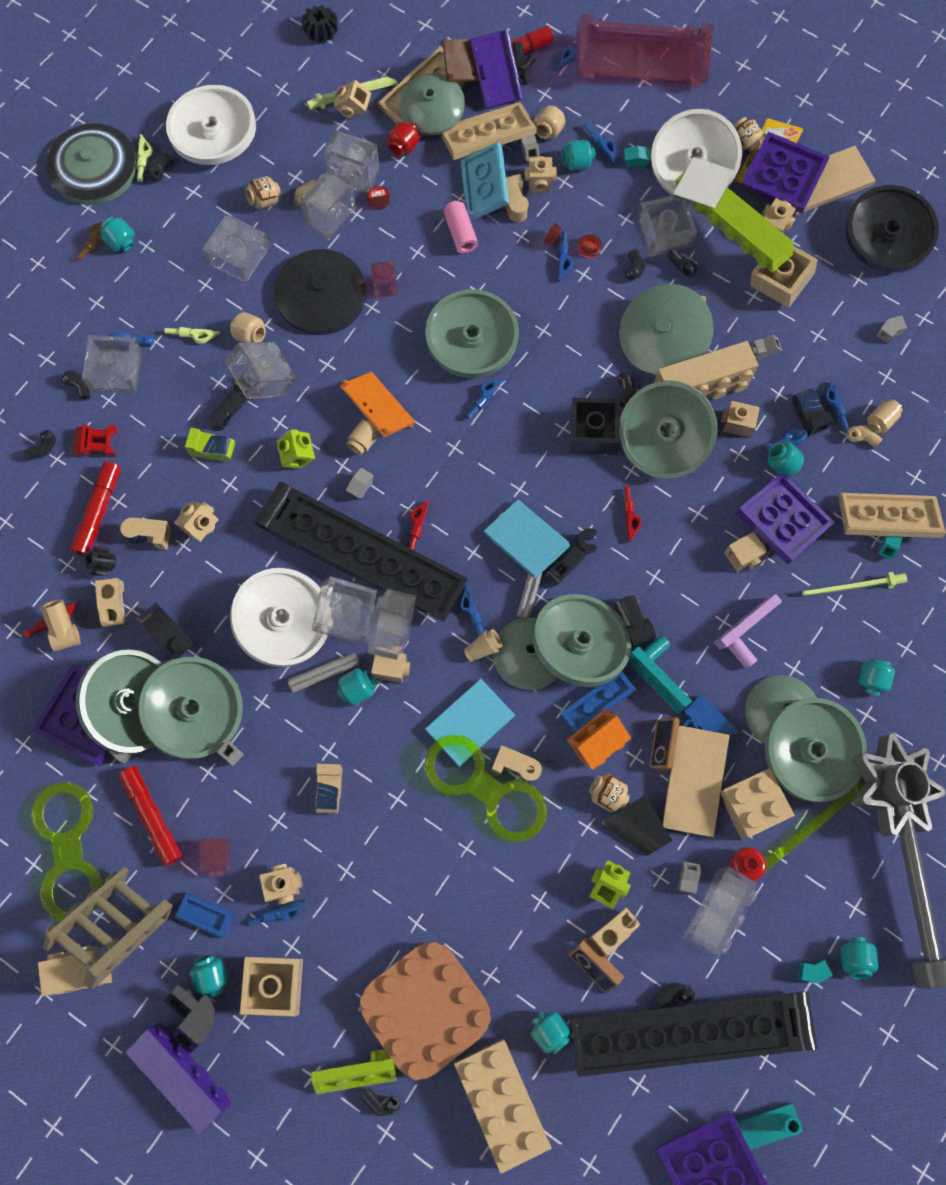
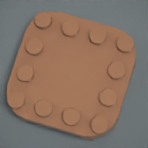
[360,942,491,1080]

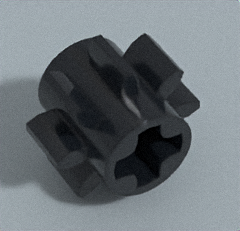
[84,546,116,576]

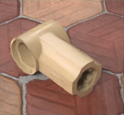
[40,600,81,652]

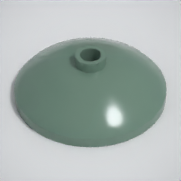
[399,74,465,135]
[493,617,558,691]
[745,675,817,744]

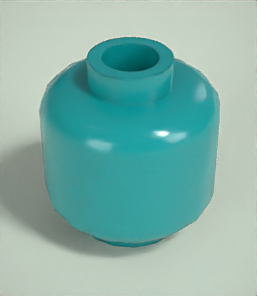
[561,140,595,171]
[100,217,135,252]
[768,441,804,477]
[858,658,895,696]
[337,668,376,706]
[841,937,878,980]
[189,954,229,998]
[531,1011,571,1054]

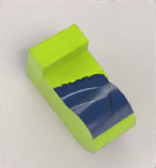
[185,428,235,462]

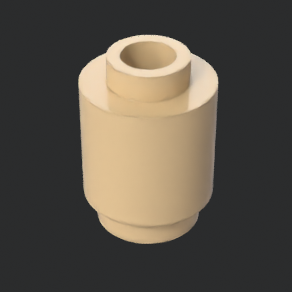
[867,399,902,434]
[346,420,380,455]

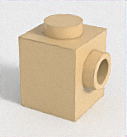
[721,401,760,438]
[724,532,767,573]
[371,648,411,683]

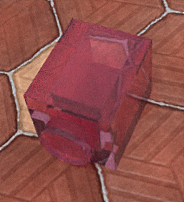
[371,261,398,298]
[199,837,231,877]

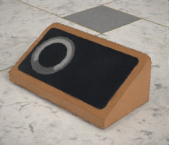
[650,718,680,772]
[568,937,624,994]

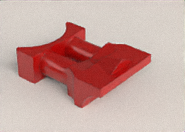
[73,424,119,457]

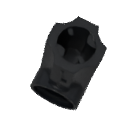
[615,595,656,648]

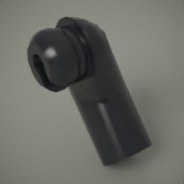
[61,370,90,401]
[617,372,636,408]
[654,982,695,1008]

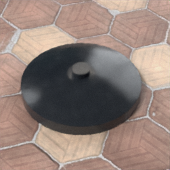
[845,185,939,272]
[274,249,366,335]

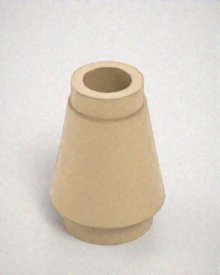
[464,629,503,662]

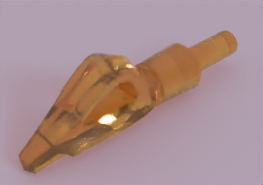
[77,221,104,261]

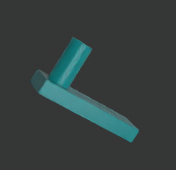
[628,635,692,715]
[737,1102,803,1150]

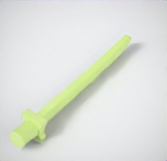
[307,77,398,110]
[802,572,907,596]

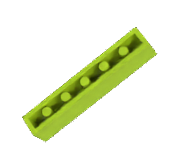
[676,171,794,273]

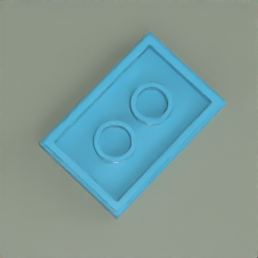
[461,142,509,221]
[484,500,570,579]
[425,679,515,767]

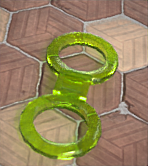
[424,734,547,842]
[31,782,103,921]

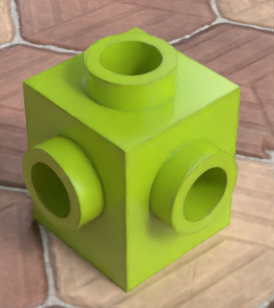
[276,429,315,469]
[589,860,631,909]

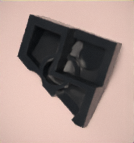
[601,796,673,855]

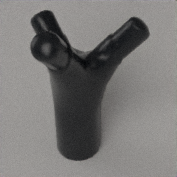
[517,55,536,85]

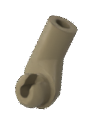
[294,179,319,208]

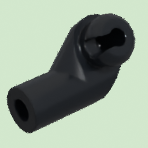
[512,41,525,71]
[149,152,173,182]
[667,248,697,277]
[625,249,645,281]
[24,430,56,460]
[360,1087,401,1117]

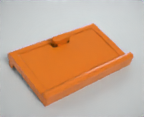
[340,372,415,438]

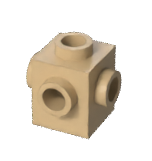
[333,80,371,120]
[524,156,556,193]
[761,198,796,233]
[174,501,219,542]
[260,864,302,905]

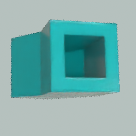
[624,146,651,168]
[878,536,903,560]
[798,960,833,983]

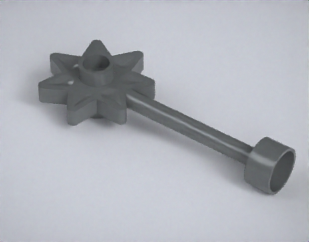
[853,733,946,988]

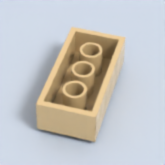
[654,341,759,399]
[454,1038,552,1174]

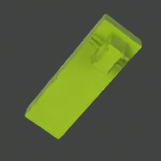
[311,1049,397,1094]

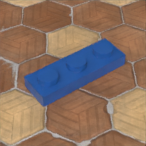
[560,671,636,733]

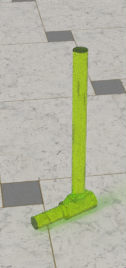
[765,780,865,871]

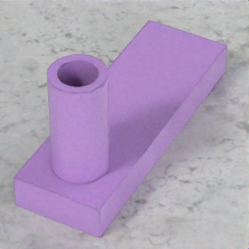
[714,594,782,669]

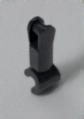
[208,372,263,431]
[545,528,598,586]

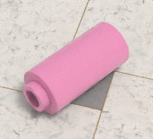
[443,201,478,254]

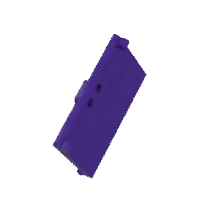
[470,29,523,108]

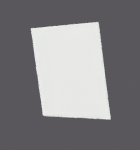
[673,157,735,208]

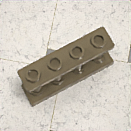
[43,867,173,991]

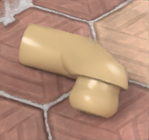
[847,425,883,448]

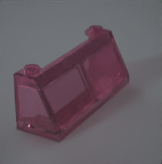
[576,14,713,87]

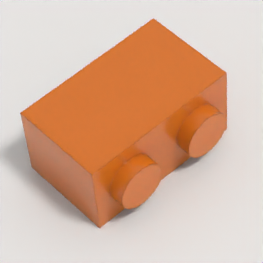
[567,708,631,770]

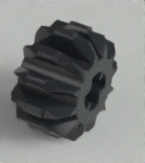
[302,3,338,44]

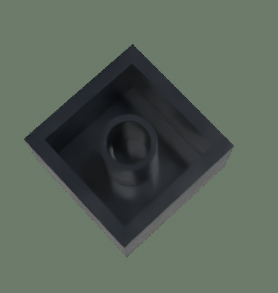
[570,397,620,454]

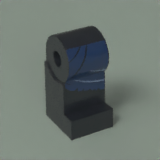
[792,389,834,437]

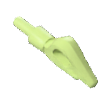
[136,134,153,182]
[165,327,221,344]

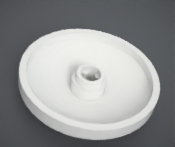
[166,85,256,165]
[651,109,742,201]
[230,568,331,667]

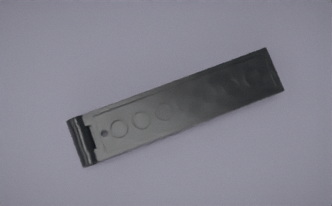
[254,481,468,623]
[570,991,818,1077]

